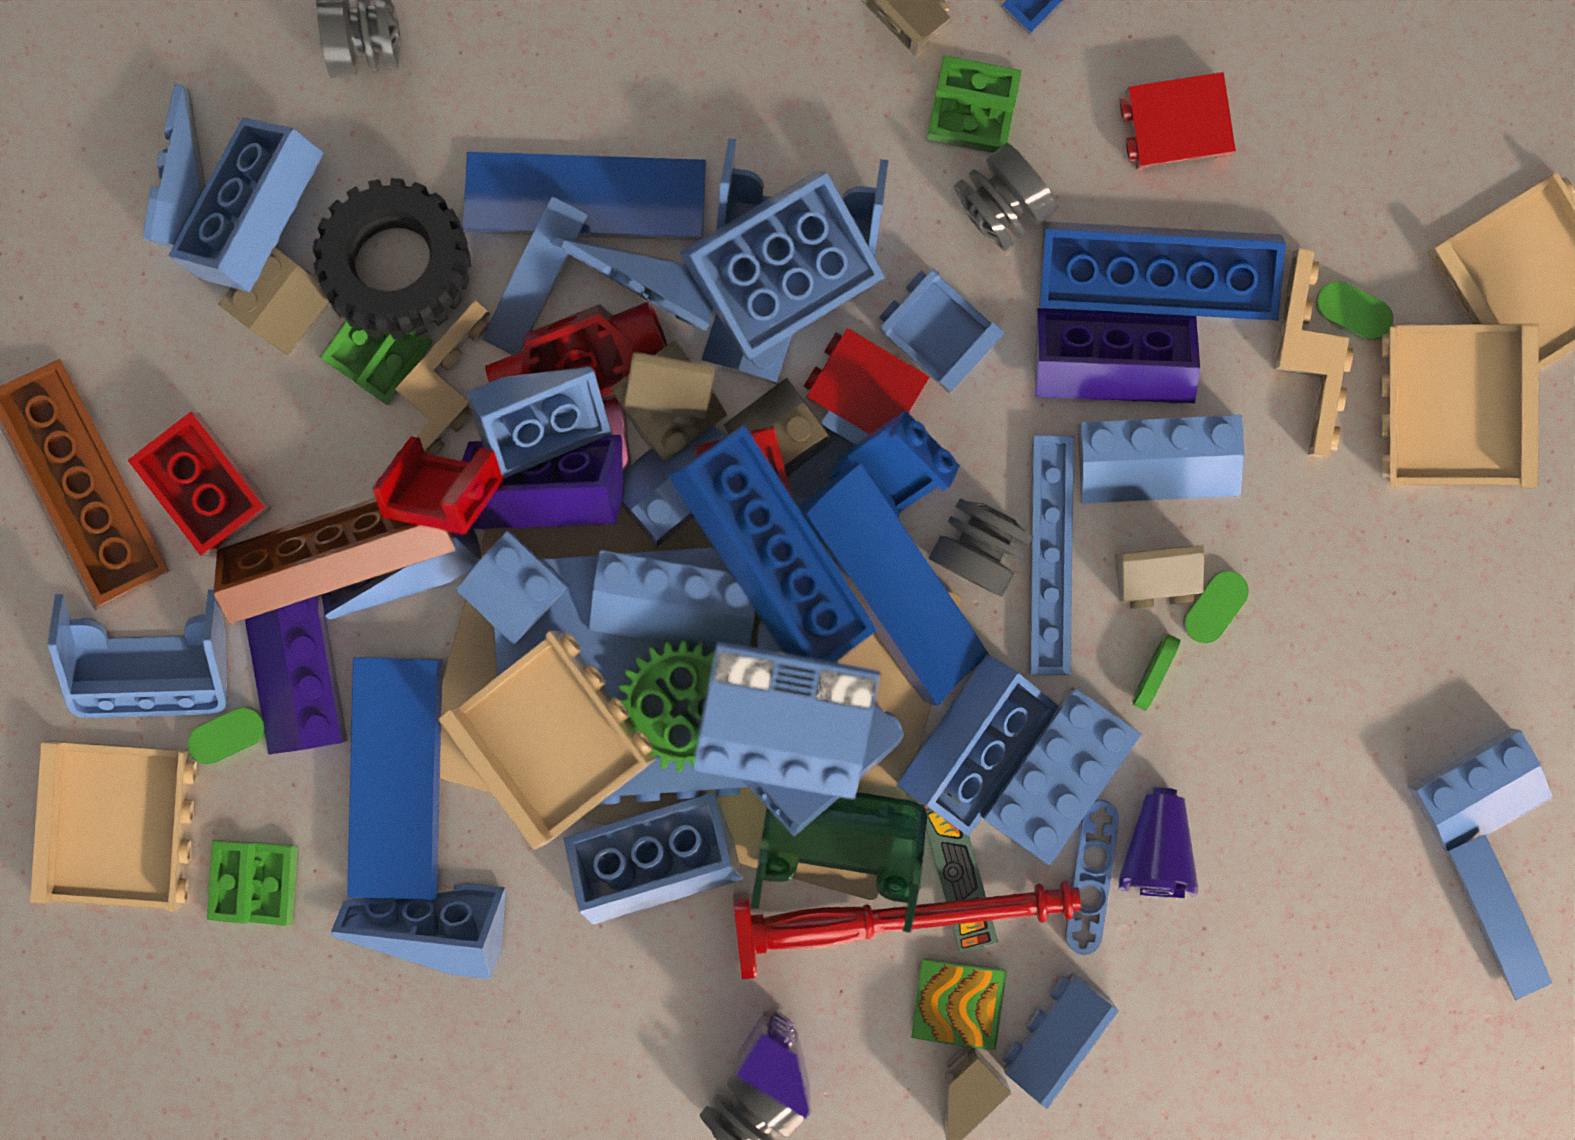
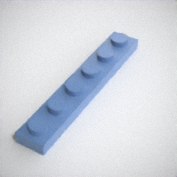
[1030,435,1074,675]

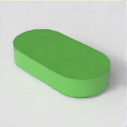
[1316,281,1393,340]
[1184,571,1249,643]
[1132,633,1181,711]
[188,707,265,764]

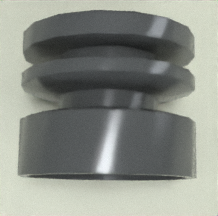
[316,0,401,78]
[953,143,1059,251]
[928,498,1034,597]
[699,1071,805,1140]

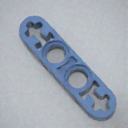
[1065,800,1119,955]

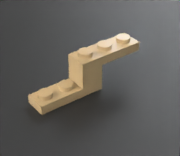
[1274,248,1353,458]
[395,300,491,456]

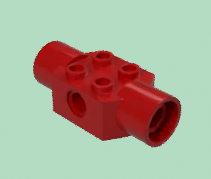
[485,301,668,398]

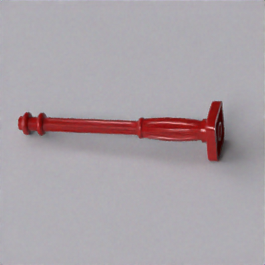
[733,880,1081,980]

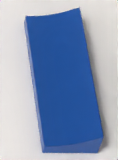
[462,152,706,241]
[1039,221,1286,321]
[668,425,877,663]
[798,462,990,706]
[347,657,443,900]

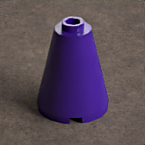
[1118,787,1198,898]

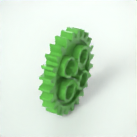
[618,639,716,772]

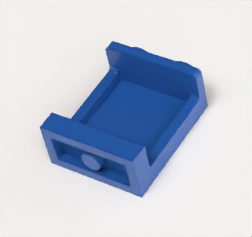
[829,410,960,517]

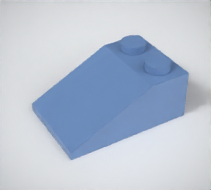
[466,367,612,479]

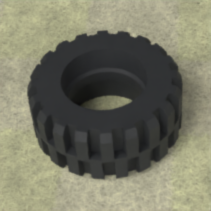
[312,178,471,340]

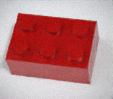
[127,411,272,556]

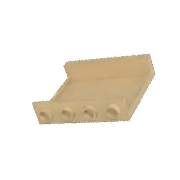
[1428,172,1575,370]
[1382,323,1539,488]
[438,630,656,850]
[30,741,197,913]

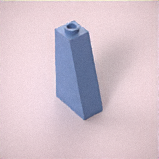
[741,705,905,836]

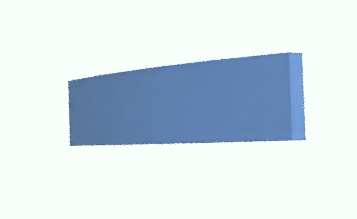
[482,196,589,355]
[1447,835,1552,1000]

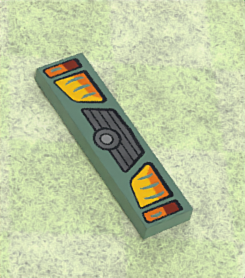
[919,792,998,953]

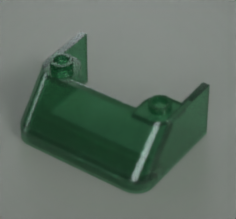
[751,792,927,933]

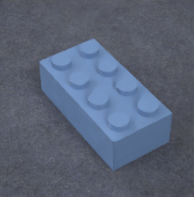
[168,117,324,292]
[982,687,1142,866]

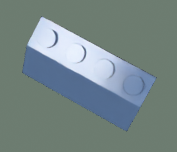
[1078,415,1244,503]
[589,550,756,651]
[896,654,1059,836]
[563,792,743,924]

